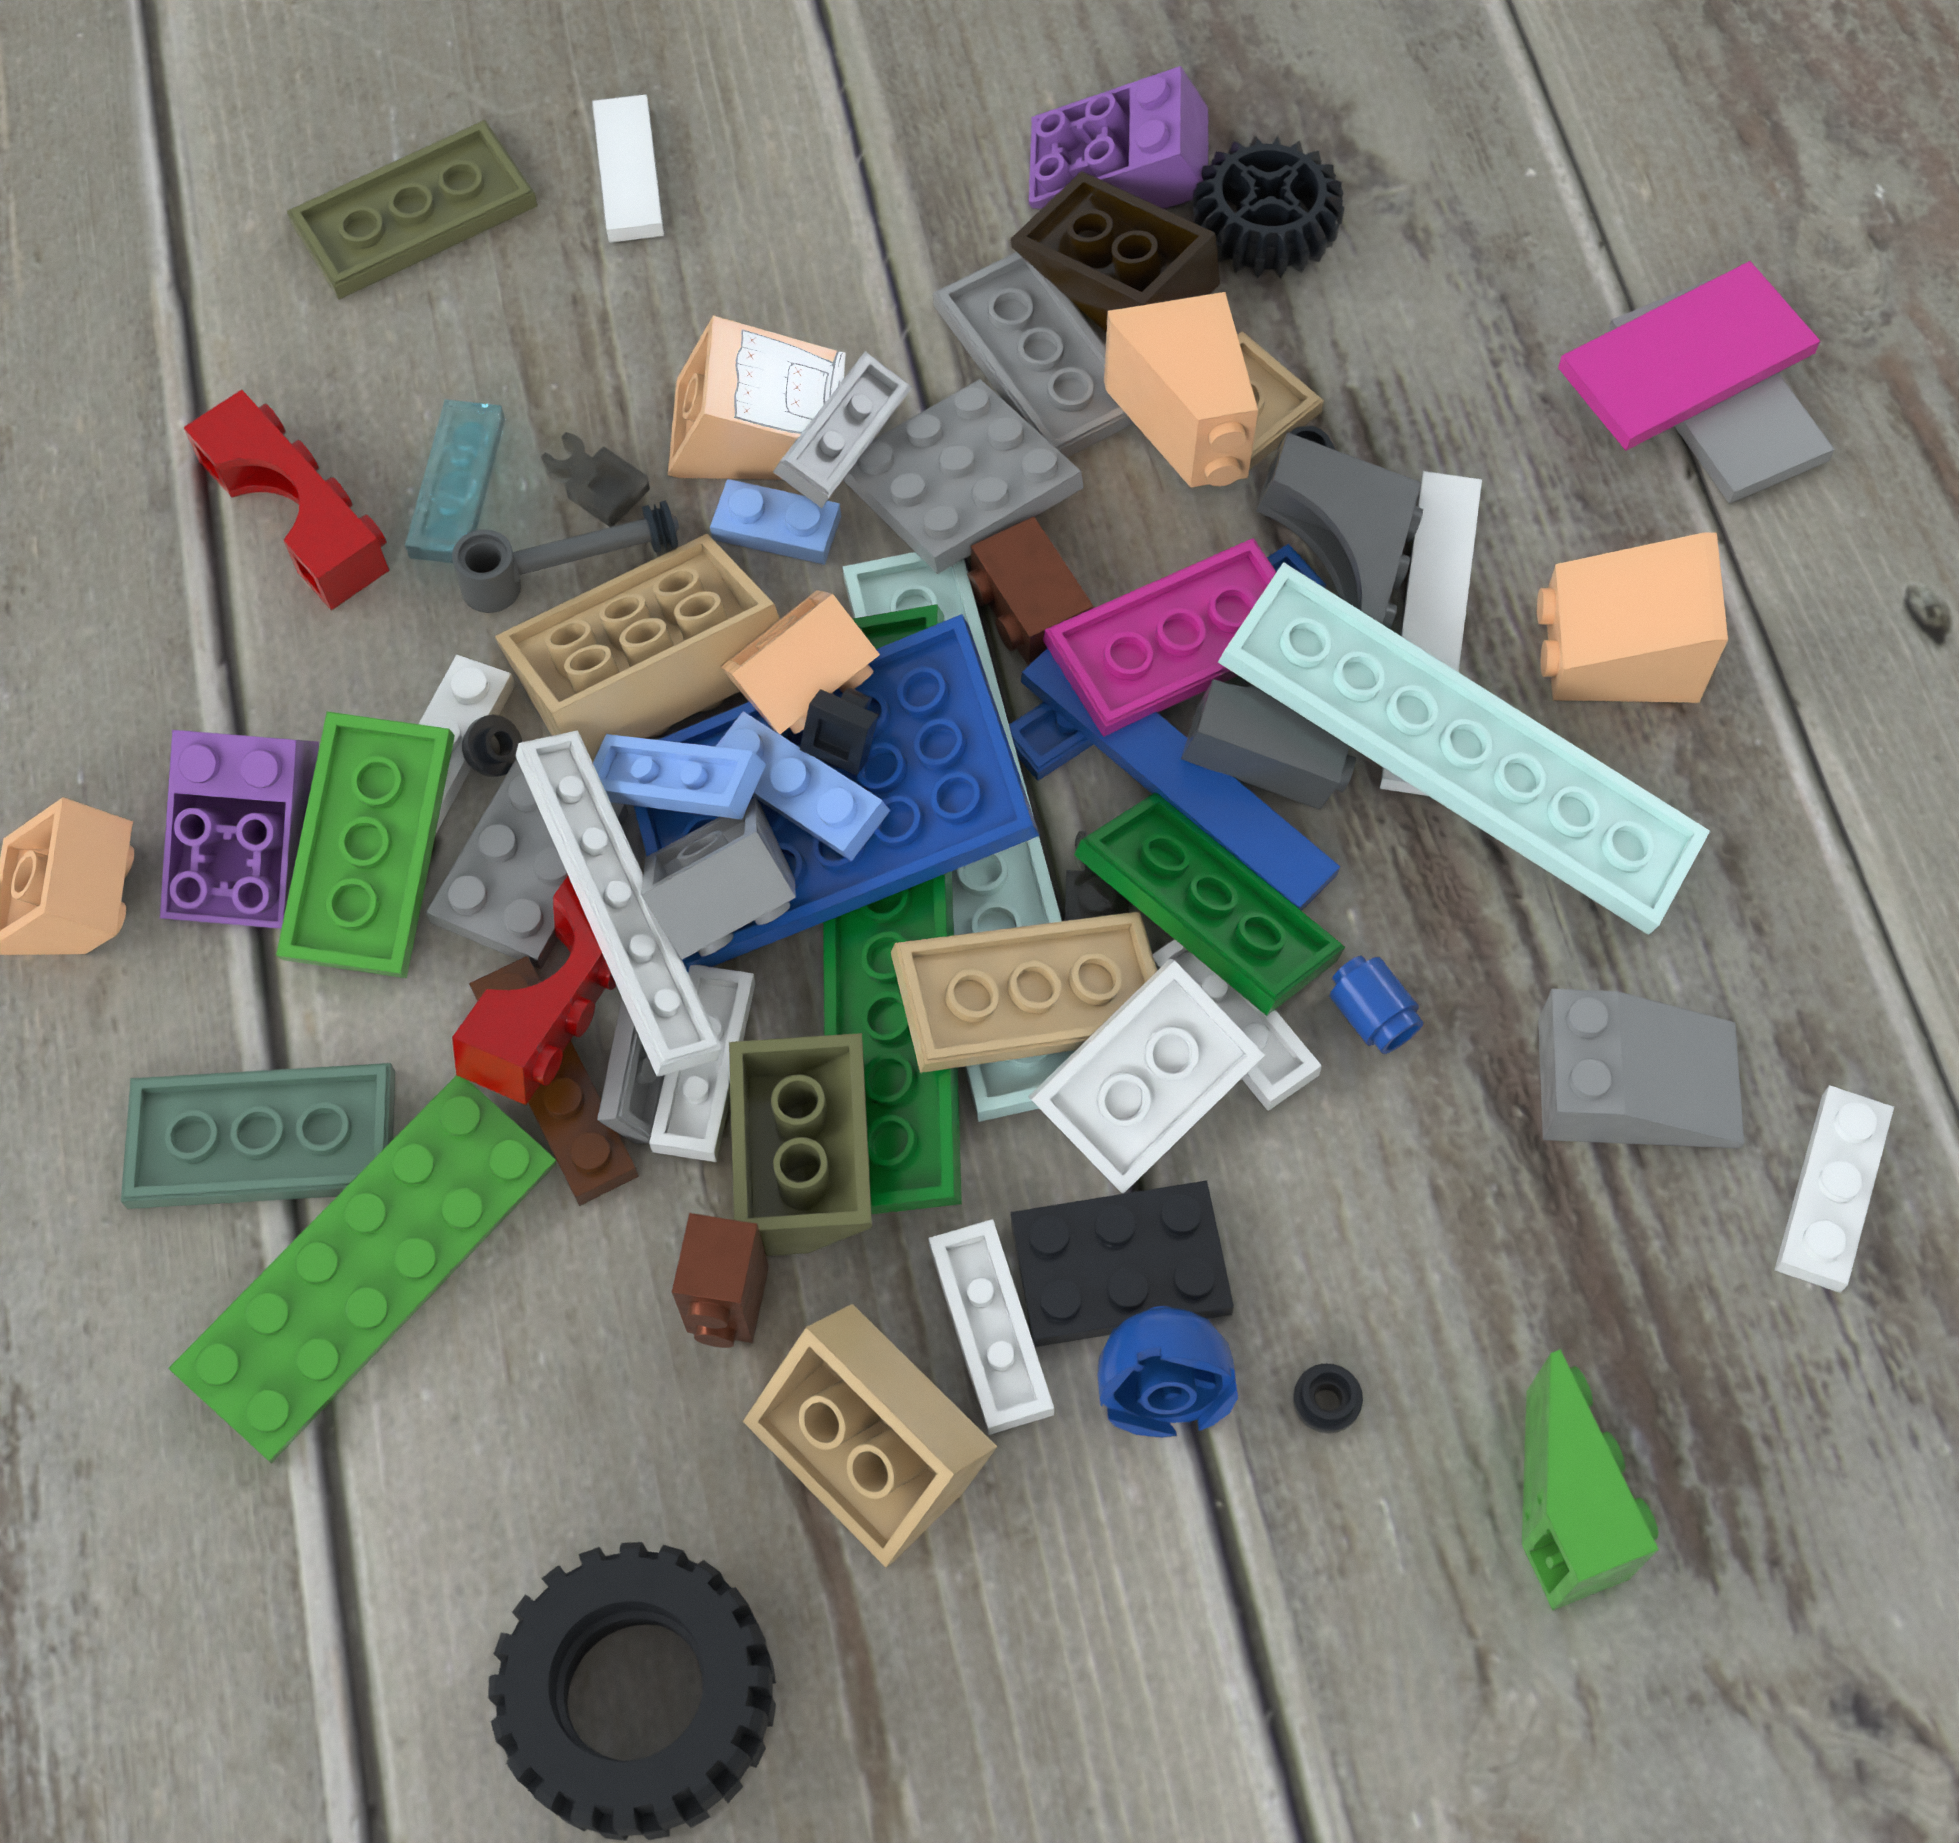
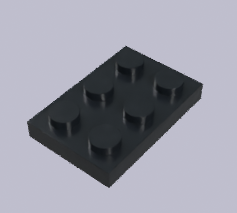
[1010,1180,1234,1347]

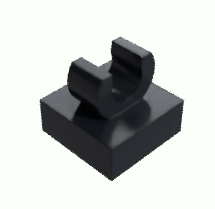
[800,687,878,776]

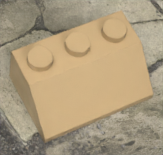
[743,1304,997,1568]

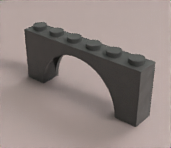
[1181,432,1423,810]

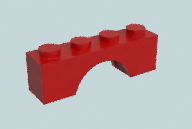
[183,389,390,611]
[452,876,617,1105]

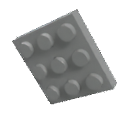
[843,379,1083,574]

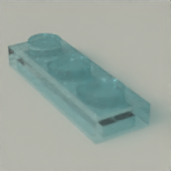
[405,399,505,563]

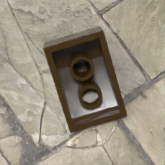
[1010,171,1220,332]

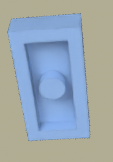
[710,479,841,565]

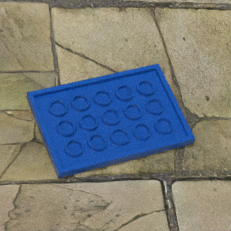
[634,614,1040,972]

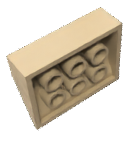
[495,534,780,763]

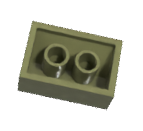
[729,1033,872,1256]

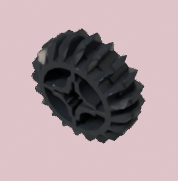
[1192,135,1344,279]

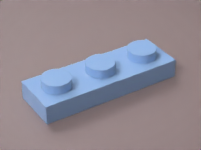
[715,711,890,861]
[593,734,766,820]

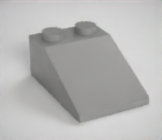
[1538,989,1744,1148]

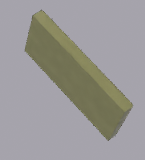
[286,120,538,300]

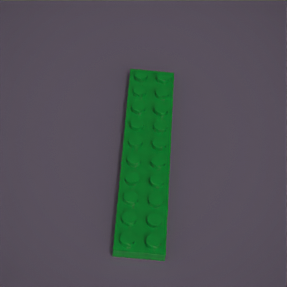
[823,604,962,1214]

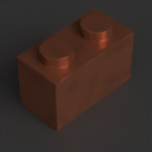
[967,516,1094,666]
[672,1213,769,1348]

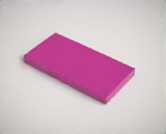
[1558,261,1820,451]
[1043,538,1277,737]

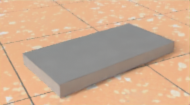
[933,252,1134,458]
[1608,279,1835,504]

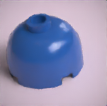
[1097,1306,1238,1438]

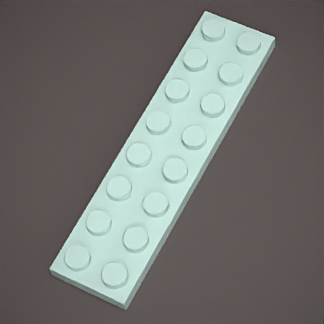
[1218,562,1710,935]

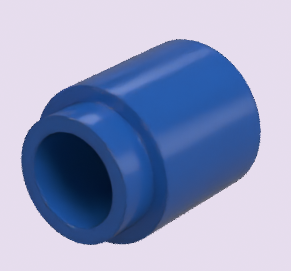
[1329,956,1424,1054]

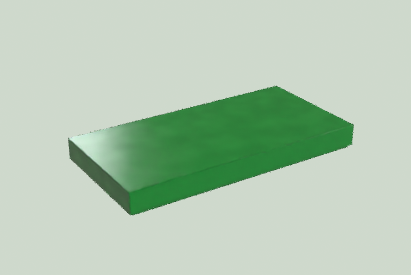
[1074,793,1345,1016]

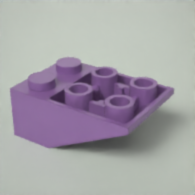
[1029,66,1208,209]
[160,730,319,929]

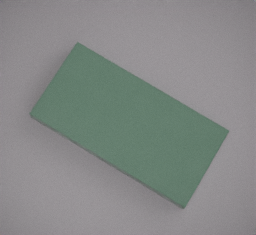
[121,1063,395,1209]

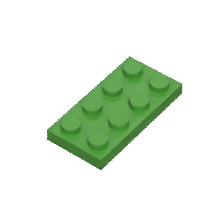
[276,712,455,978]

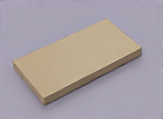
[891,911,1157,1073]

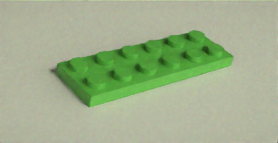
[168,1075,556,1464]

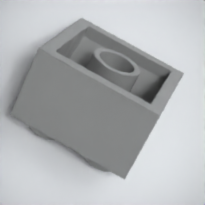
[641,797,796,960]

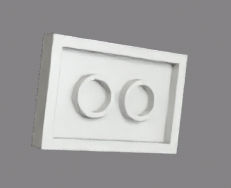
[1028,958,1265,1194]

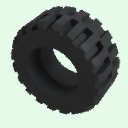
[488,1542,776,1841]

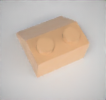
[721,590,880,734]
[0,797,134,955]

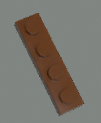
[469,956,639,1206]

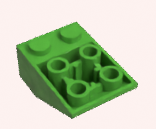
[1522,1349,1659,1610]

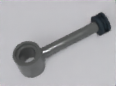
[452,500,679,613]

